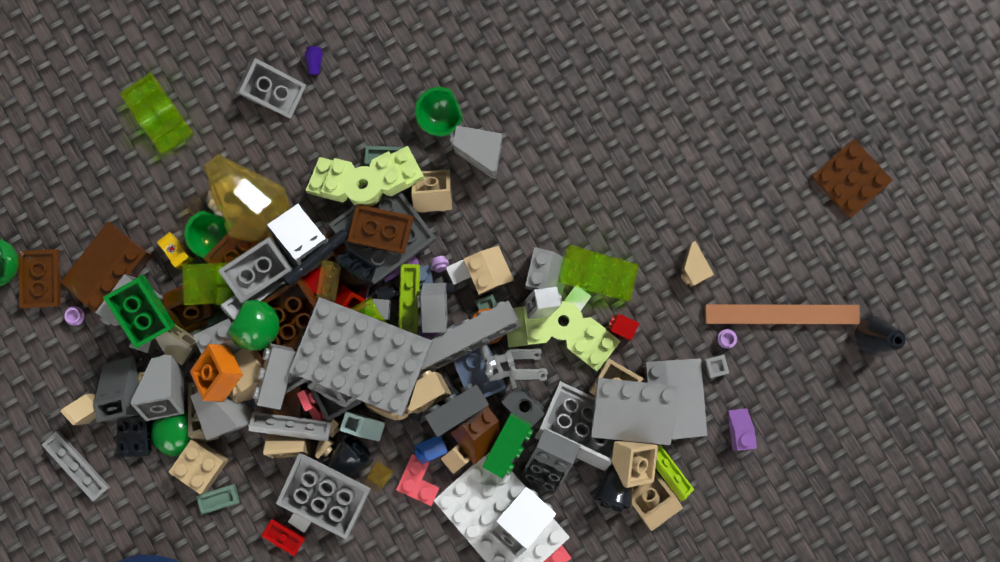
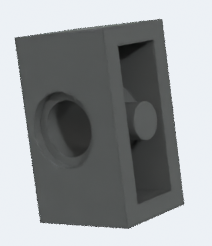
[501,386,545,429]

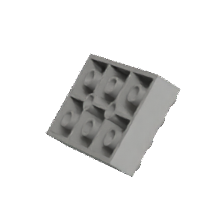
[289,297,433,416]

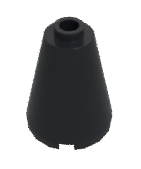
[855,316,906,355]
[326,434,373,478]
[592,464,633,514]

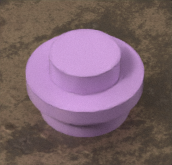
[430,256,449,272]
[65,306,85,326]
[717,329,737,349]

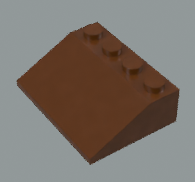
[61,221,154,312]
[253,278,318,365]

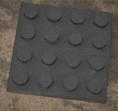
[329,192,437,285]

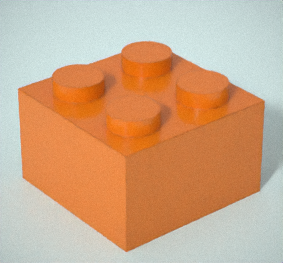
[190,344,243,402]

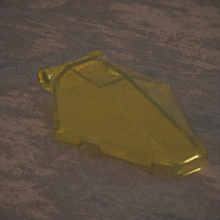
[203,154,291,246]

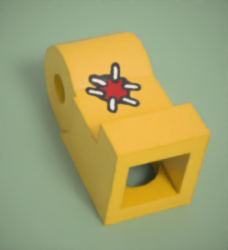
[157,232,194,270]

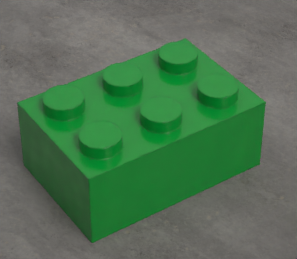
[103,274,175,349]

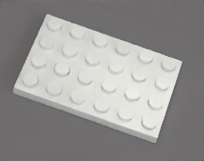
[433,452,570,562]

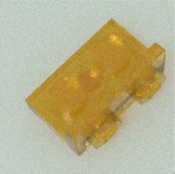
[316,260,341,301]

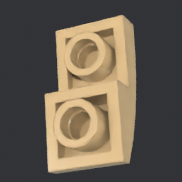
[315,418,341,459]

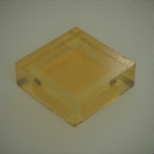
[367,461,394,488]

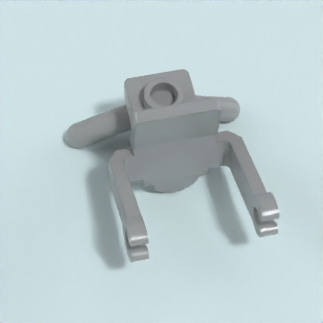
[480,344,548,389]

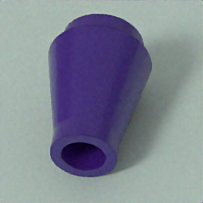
[304,47,323,75]

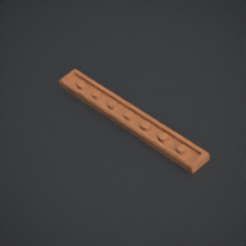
[705,304,860,324]

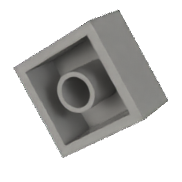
[417,283,448,333]

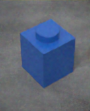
[414,435,448,464]

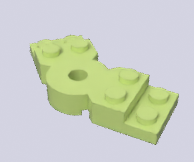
[306,146,425,207]
[507,301,621,372]

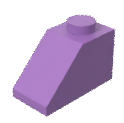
[727,408,757,451]

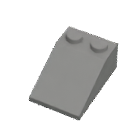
[235,58,306,119]
[218,236,293,303]

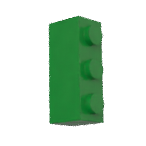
[482,413,533,479]

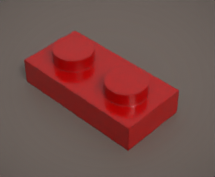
[261,518,306,557]

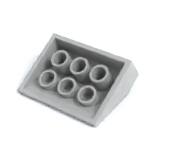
[643,359,707,439]
[591,378,679,445]
[534,381,620,471]
[276,453,371,539]

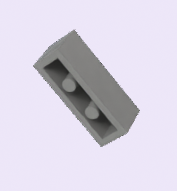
[252,343,296,410]

